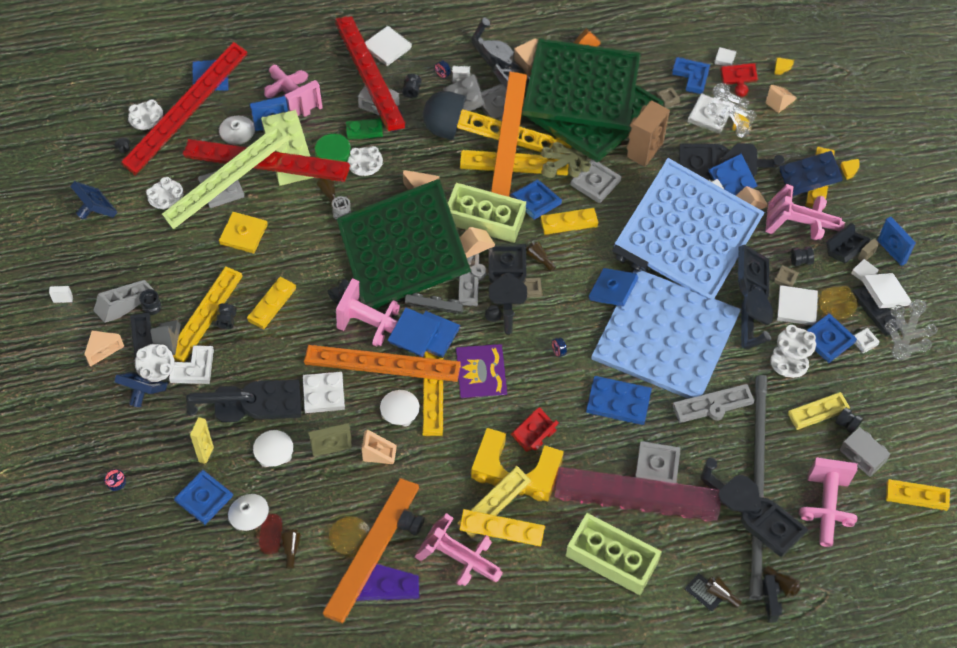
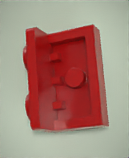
[511,407,559,452]

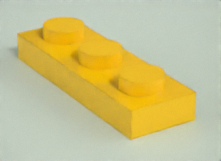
[540,208,598,235]
[247,277,296,330]
[886,479,950,511]

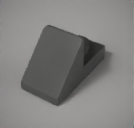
[151,320,181,355]

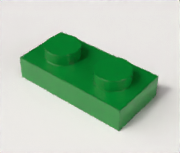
[346,119,383,140]

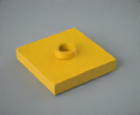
[219,212,268,253]

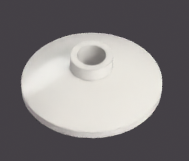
[219,116,255,145]
[228,494,269,531]

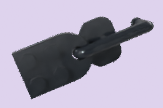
[471,18,530,98]
[679,143,785,180]
[489,244,527,335]
[738,244,773,350]
[186,380,301,423]
[701,458,808,558]

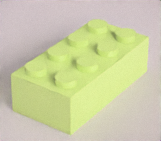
[261,110,315,186]
[448,183,526,243]
[566,513,662,595]

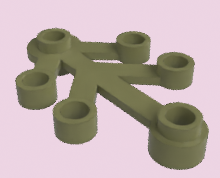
[541,142,591,178]

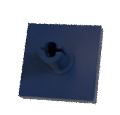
[70,181,118,219]
[114,372,168,407]

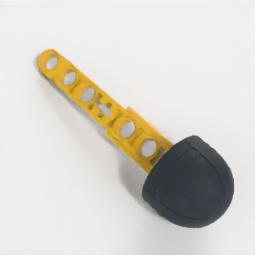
[423,91,572,155]

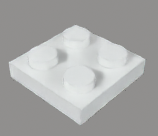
[303,372,345,413]

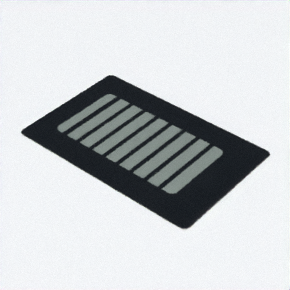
[685,573,723,612]

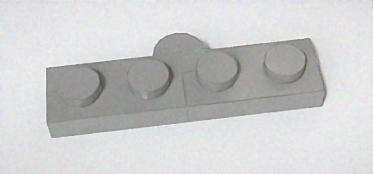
[459,253,486,306]
[673,384,754,423]

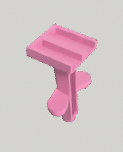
[264,65,322,117]
[765,184,845,240]
[336,279,400,347]
[799,458,857,547]
[414,514,503,586]

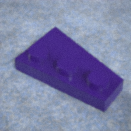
[356,564,419,601]

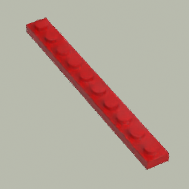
[335,16,405,131]
[121,42,247,175]
[183,139,350,182]

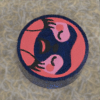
[434,60,451,79]
[552,337,567,357]
[104,469,126,491]

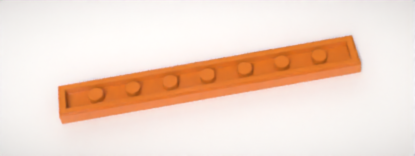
[491,72,527,197]
[304,345,461,382]
[323,478,419,623]

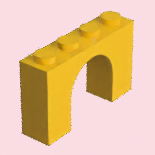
[471,428,564,502]

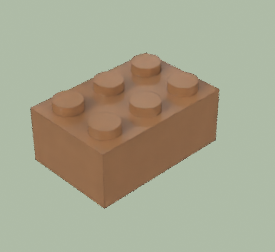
[627,100,670,167]

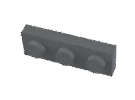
[405,293,464,315]

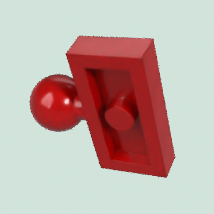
[720,63,758,97]

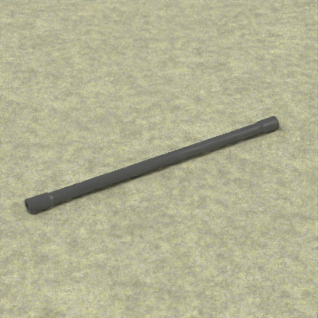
[749,375,767,600]

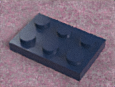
[779,150,843,196]

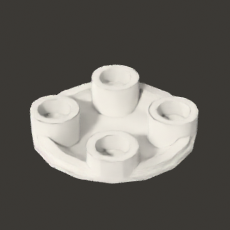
[128,100,163,130]
[348,146,383,176]
[146,177,184,209]
[777,325,816,359]
[135,344,174,382]
[771,347,809,378]
[380,390,419,426]
[253,430,293,467]

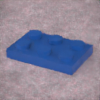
[586,376,652,425]

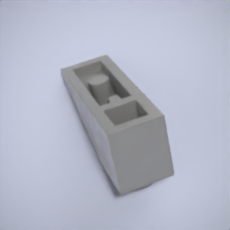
[93,280,154,323]

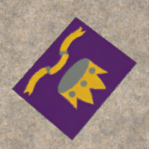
[456,344,507,398]

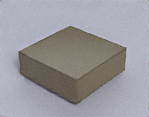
[656,87,680,108]
[858,239,879,261]
[774,266,799,287]
[524,278,542,298]

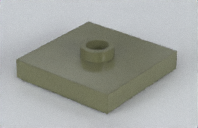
[309,423,352,457]

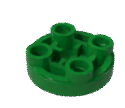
[315,134,351,162]

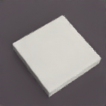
[365,26,411,66]
[688,94,733,134]
[861,273,911,308]
[777,285,818,326]

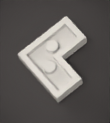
[169,346,214,384]

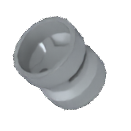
[332,196,351,220]

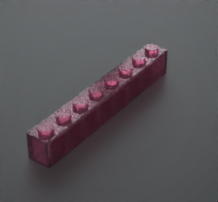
[555,467,721,521]

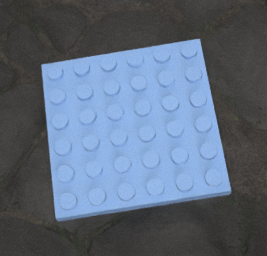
[614,158,765,300]
[591,270,741,399]

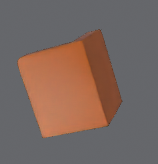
[573,28,601,47]

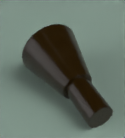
[317,178,336,205]
[526,241,556,272]
[281,529,302,569]
[764,566,801,598]
[705,575,742,608]

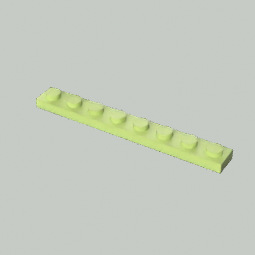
[162,124,290,229]

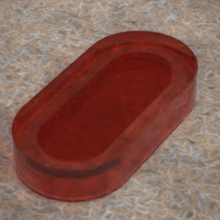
[259,514,283,555]

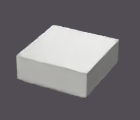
[715,48,736,66]
[452,66,470,82]
[851,259,879,281]
[49,286,73,303]
[854,328,879,353]

